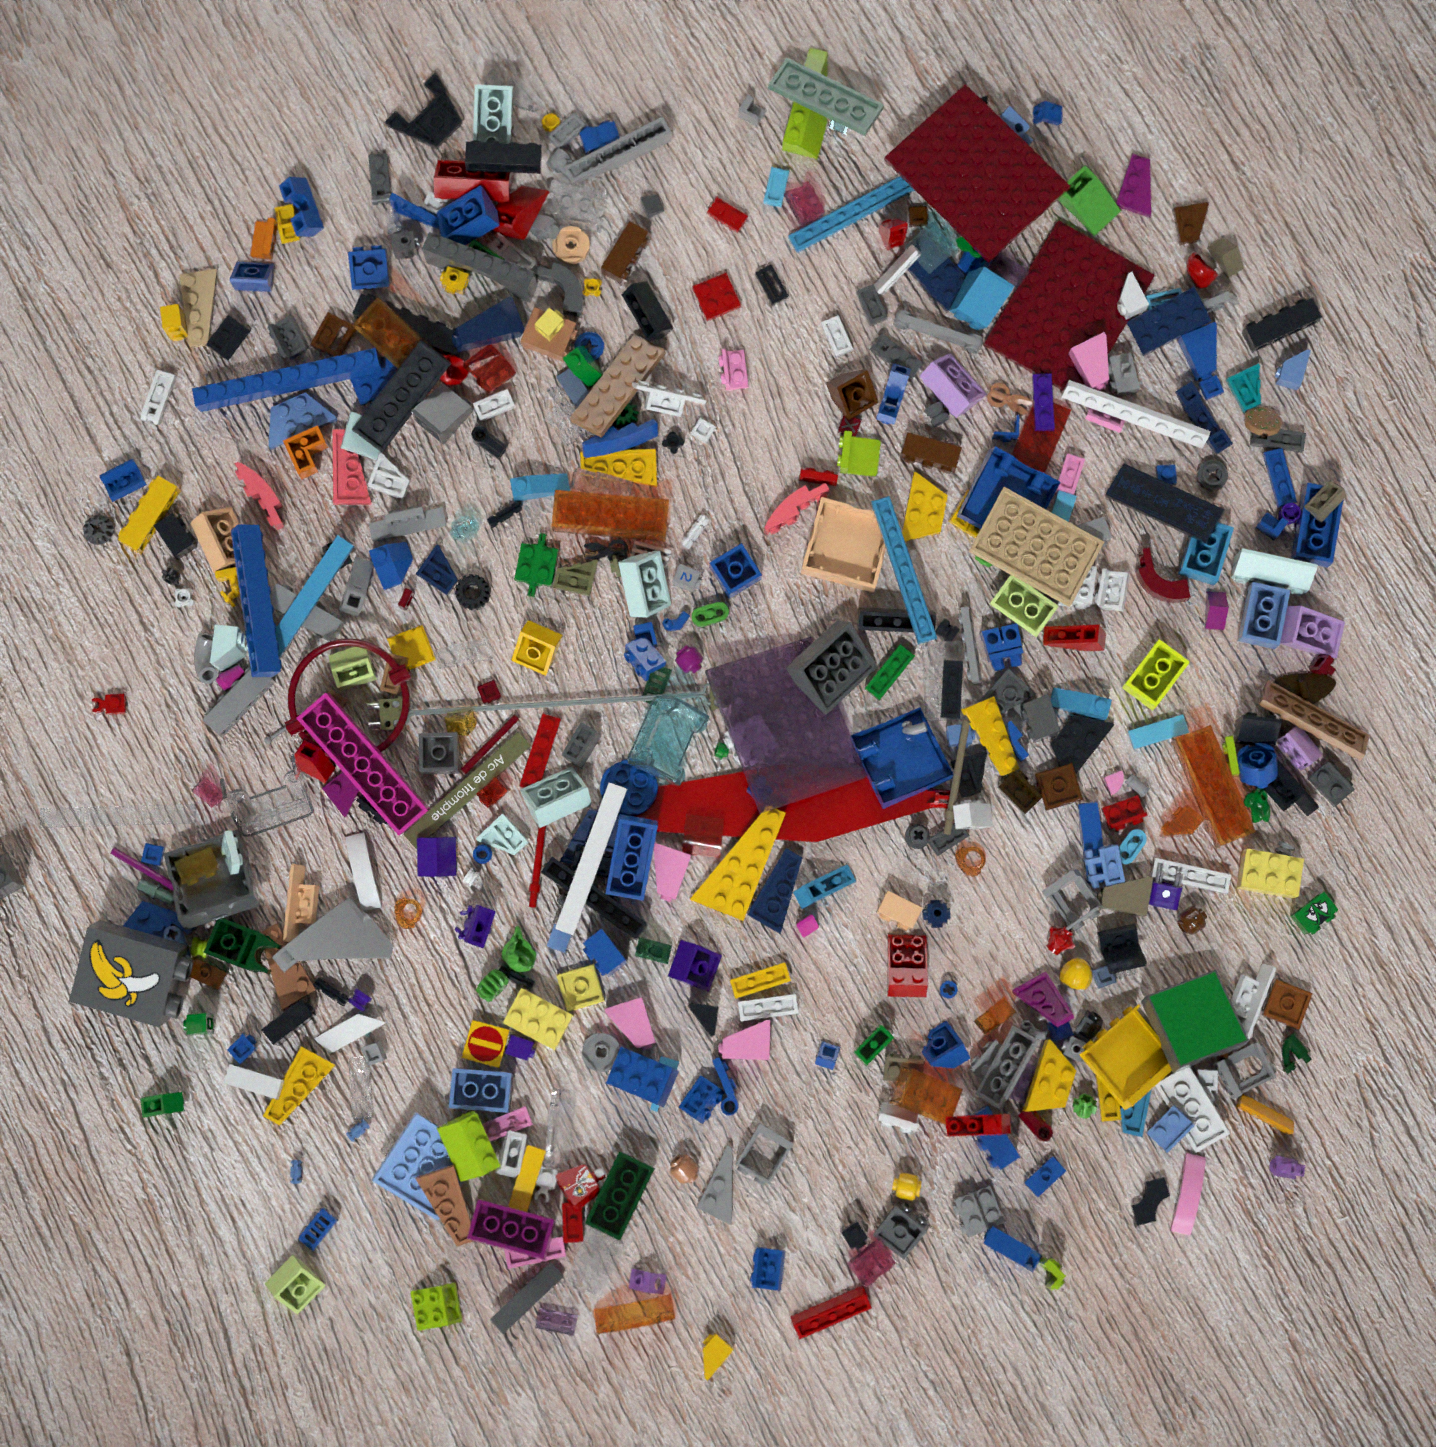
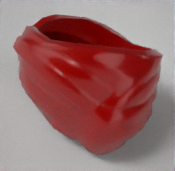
[1186,252,1218,288]
[440,355,469,385]

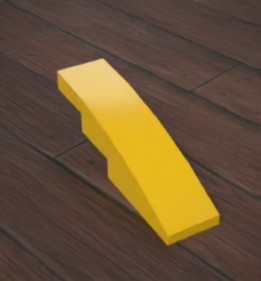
[508,1145,546,1212]

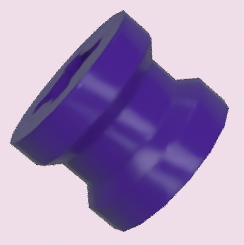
[348,988,372,1012]

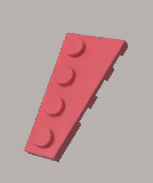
[332,429,372,505]

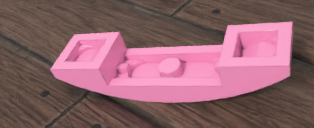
[1170,1153,1206,1235]

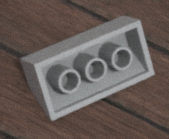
[975,1026,1040,1110]

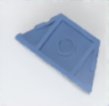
[269,392,337,450]

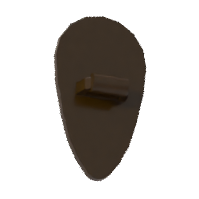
[1273,673,1336,704]

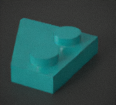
[1226,363,1261,413]

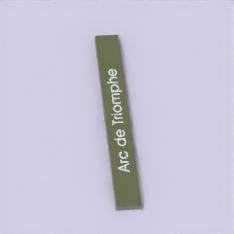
[403,732,532,849]

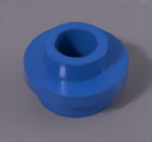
[473,845,492,864]

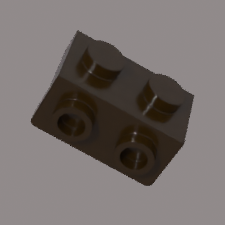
[997,770,1043,815]

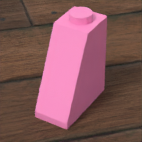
[1069,332,1109,391]
[654,843,691,902]
[605,997,656,1051]
[718,1020,770,1060]

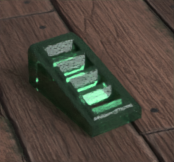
[643,667,672,707]

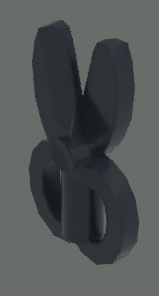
[584,539,628,564]

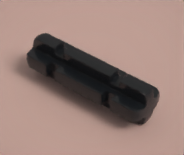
[487,501,522,528]
[499,964,535,990]
[313,977,349,1006]

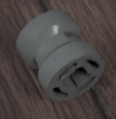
[924,401,950,427]

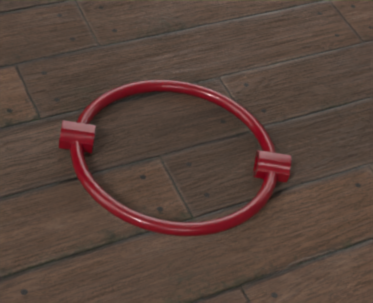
[284,639,413,759]

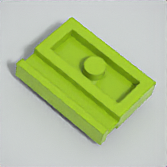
[1222,736,1240,778]

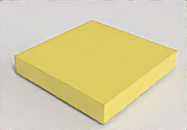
[556,964,605,1012]

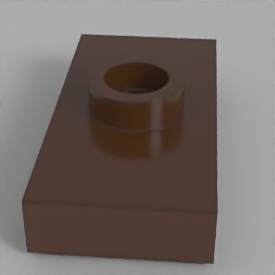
[190,956,228,991]

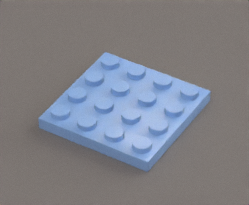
[371,1112,464,1221]

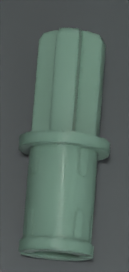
[137,878,174,905]

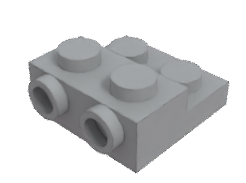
[952,1185,1005,1237]

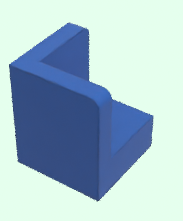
[1255,513,1289,541]
[633,622,657,647]

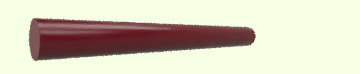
[460,715,519,774]

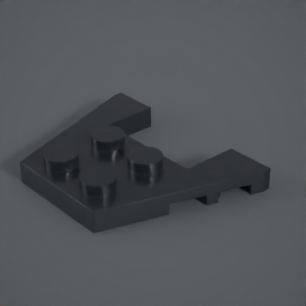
[384,73,463,149]

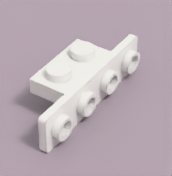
[631,380,707,417]
[1231,964,1276,1039]

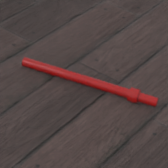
[529,825,546,908]

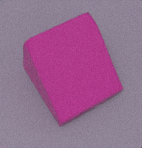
[796,914,819,937]

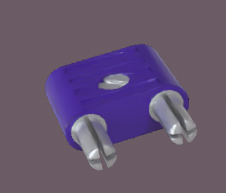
[1149,869,1183,910]

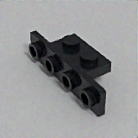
[1263,759,1319,816]

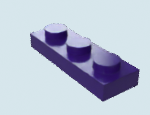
[1032,374,1055,431]

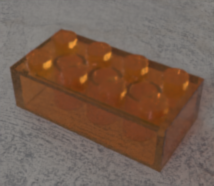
[352,297,435,369]

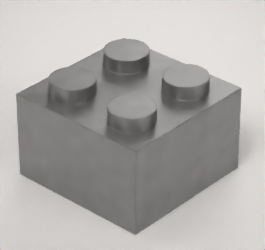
[419,732,460,775]

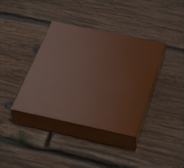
[1035,763,1083,811]

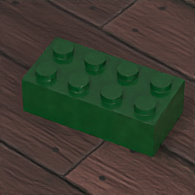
[584,1151,655,1241]

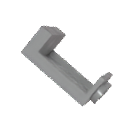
[1042,869,1104,931]
[1213,1042,1277,1099]

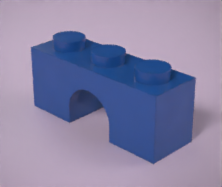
[279,177,324,237]

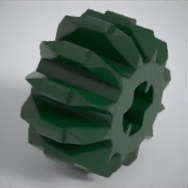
[613,400,640,429]

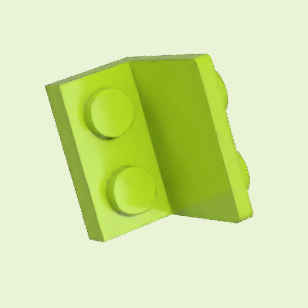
[410,1282,463,1331]

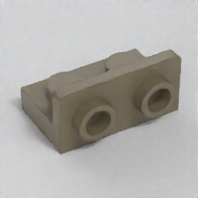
[883,1053,925,1084]

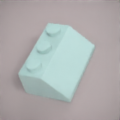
[618,551,671,617]
[210,625,248,673]
[520,766,592,828]

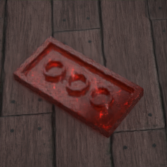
[1012,402,1071,473]

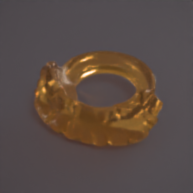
[955,846,986,877]
[394,897,422,929]

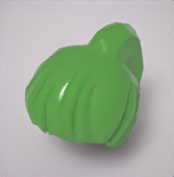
[501,926,536,972]

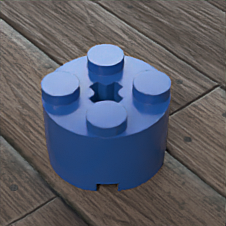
[1237,743,1278,788]

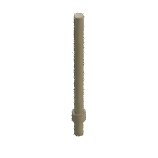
[943,720,970,835]

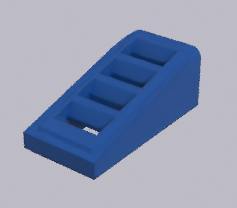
[298,1208,339,1251]

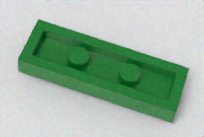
[865,644,915,701]

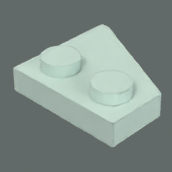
[476,814,529,855]
[221,830,243,874]

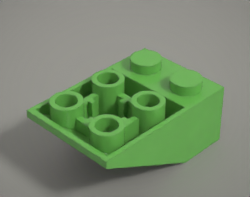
[1058,166,1121,236]

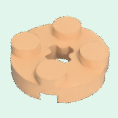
[552,226,590,264]

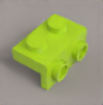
[1039,1257,1066,1291]

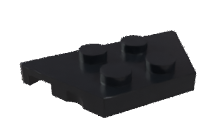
[1049,715,1114,774]

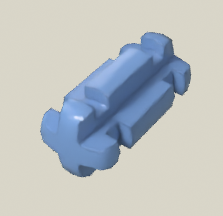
[346,1119,370,1142]
[290,1160,302,1184]

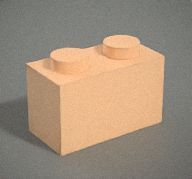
[876,891,922,931]

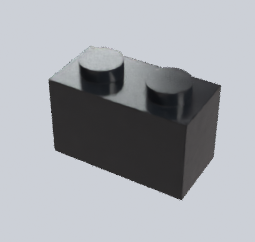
[154,513,197,560]

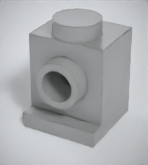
[530,214,562,240]
[1060,1036,1086,1064]

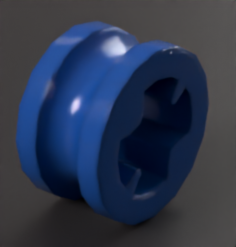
[939,981,958,999]

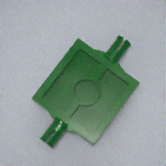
[514,533,559,597]

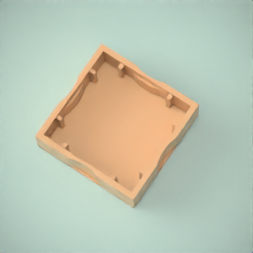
[801,497,886,593]

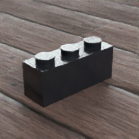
[621,281,674,342]

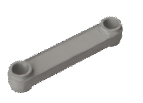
[893,310,983,354]

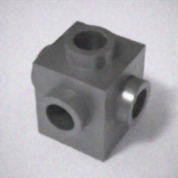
[391,230,420,259]

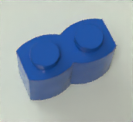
[579,121,620,155]

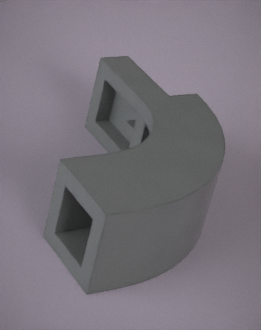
[532,263,584,318]

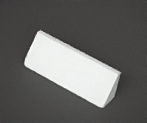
[874,245,921,294]

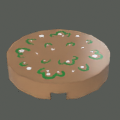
[1244,407,1282,436]

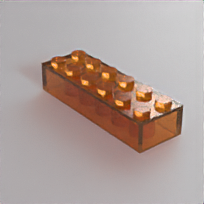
[551,490,669,542]
[1171,725,1256,848]

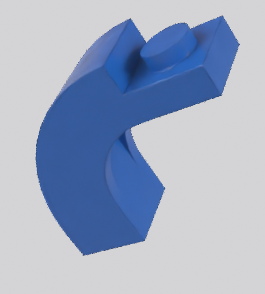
[876,363,911,425]

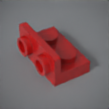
[1101,795,1148,832]

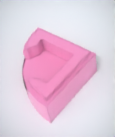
[1104,771,1124,796]

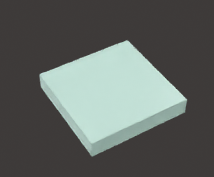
[340,412,379,460]

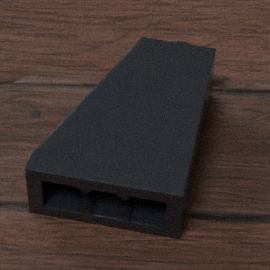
[261,1000,316,1046]

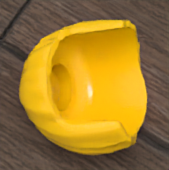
[1059,958,1092,990]

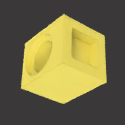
[534,308,565,341]

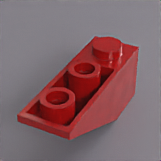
[945,1114,1011,1137]

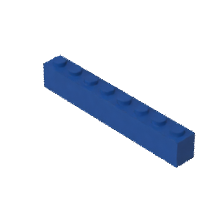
[231,524,282,677]

